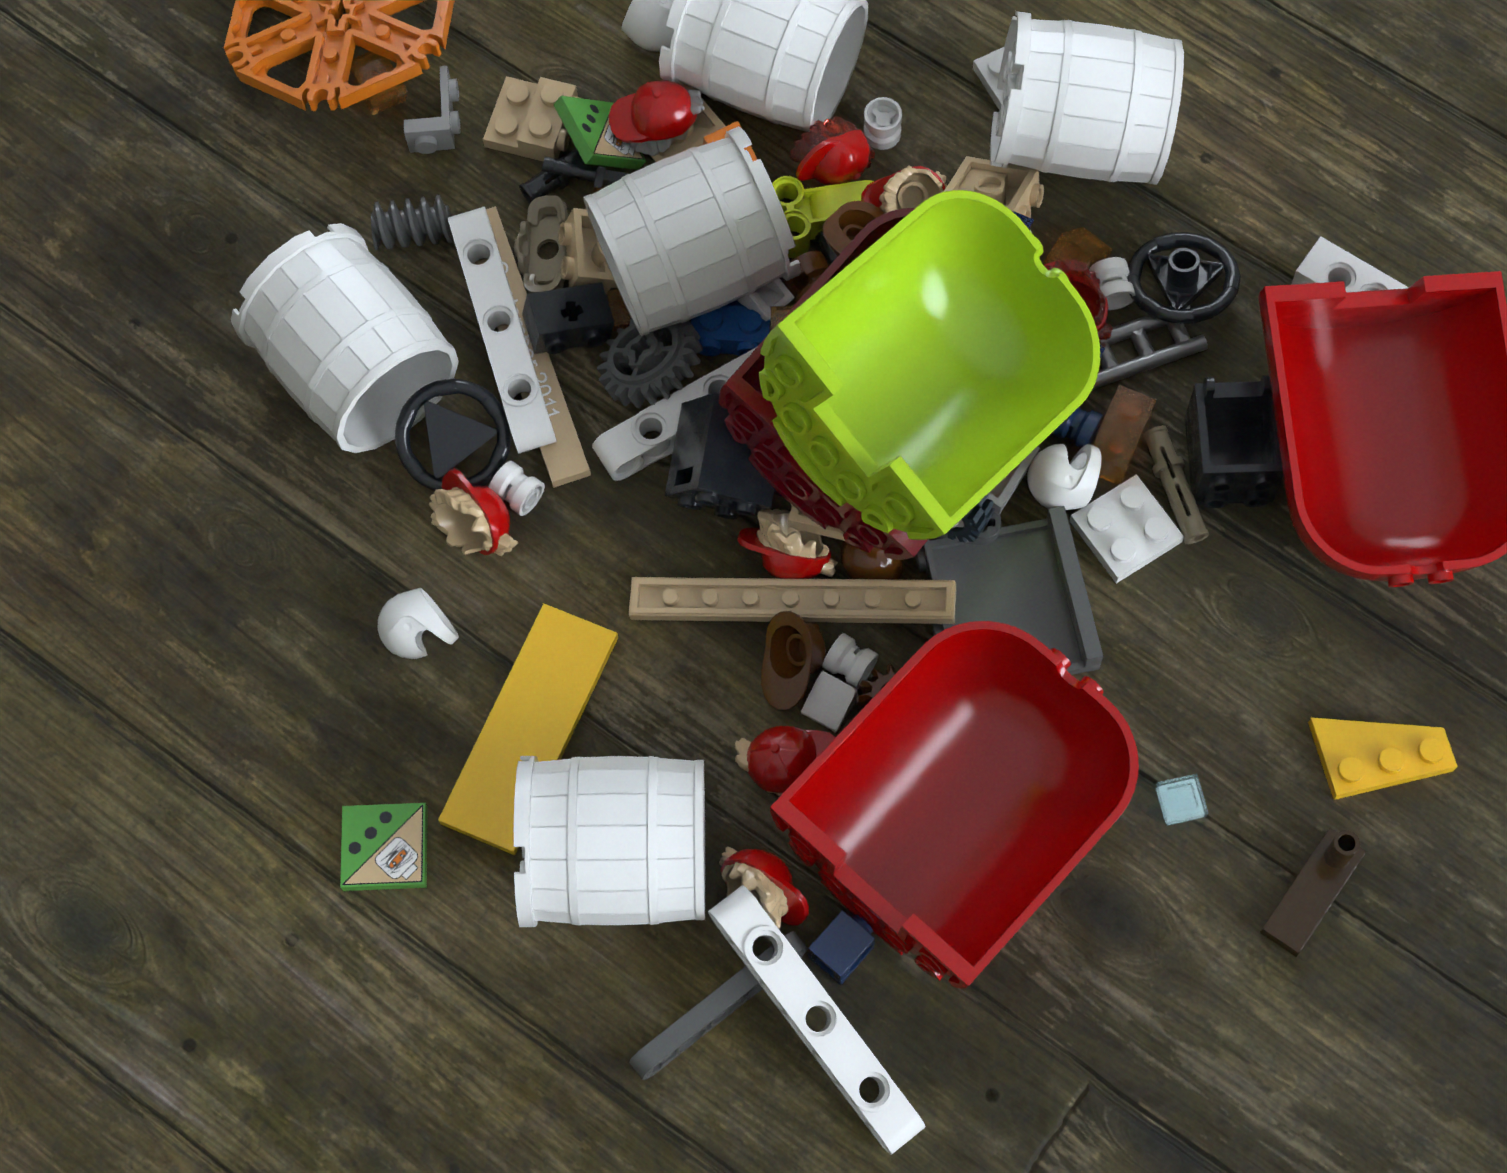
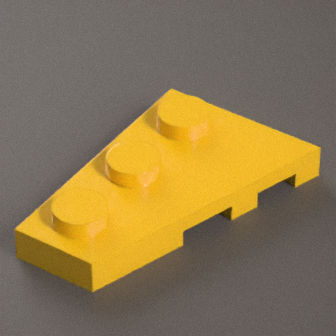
[1308,718,1457,800]

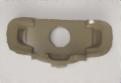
[514,195,568,294]

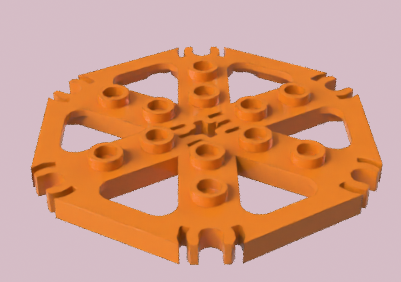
[224,0,454,111]

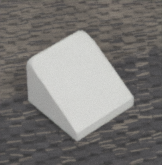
[737,278,795,321]
[801,671,857,733]

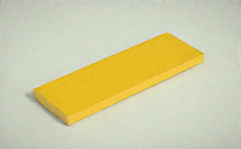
[438,603,618,855]

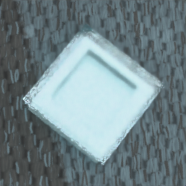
[1155,774,1208,826]

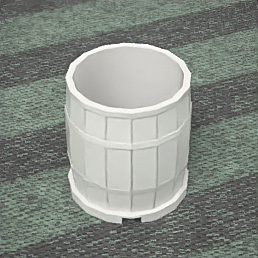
[659,0,868,136]
[990,11,1184,185]
[584,126,801,336]
[231,223,459,453]
[514,756,705,927]

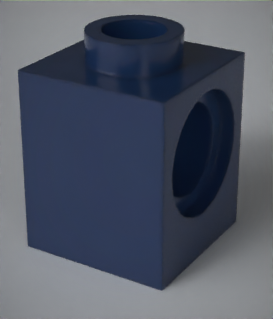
[808,910,875,986]

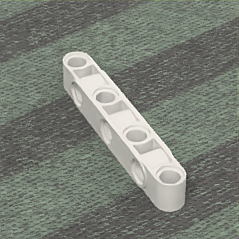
[448,206,557,454]
[592,347,757,481]
[708,885,925,1155]

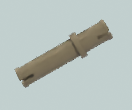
[1143,425,1209,544]

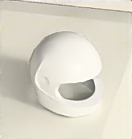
[621,0,674,52]
[1027,444,1101,510]
[378,588,459,659]

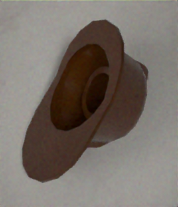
[822,201,885,257]
[761,611,826,710]

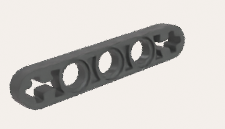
[629,931,808,1080]

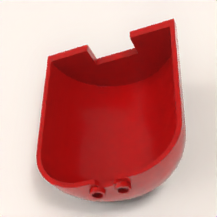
[1258,271,1507,587]
[770,621,1139,989]

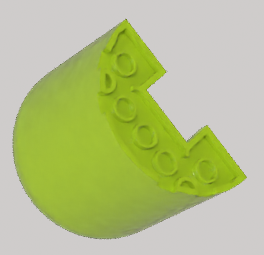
[759,190,1100,540]

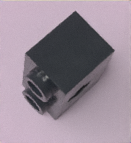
[522,282,615,354]

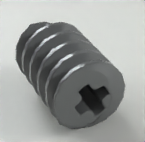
[371,195,453,251]

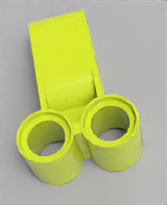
[772,176,874,258]

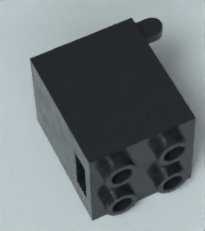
[1185,375,1284,508]
[665,392,774,520]

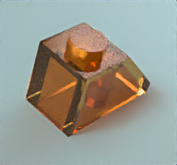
[1093,385,1156,485]

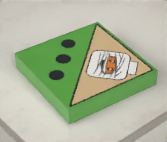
[553,96,646,170]
[340,803,428,891]

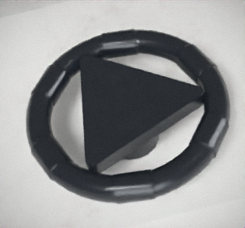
[1127,232,1241,324]
[395,378,512,491]

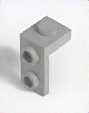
[404,66,461,154]

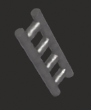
[1092,305,1208,390]

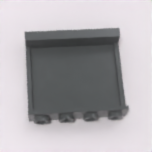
[915,506,1103,675]

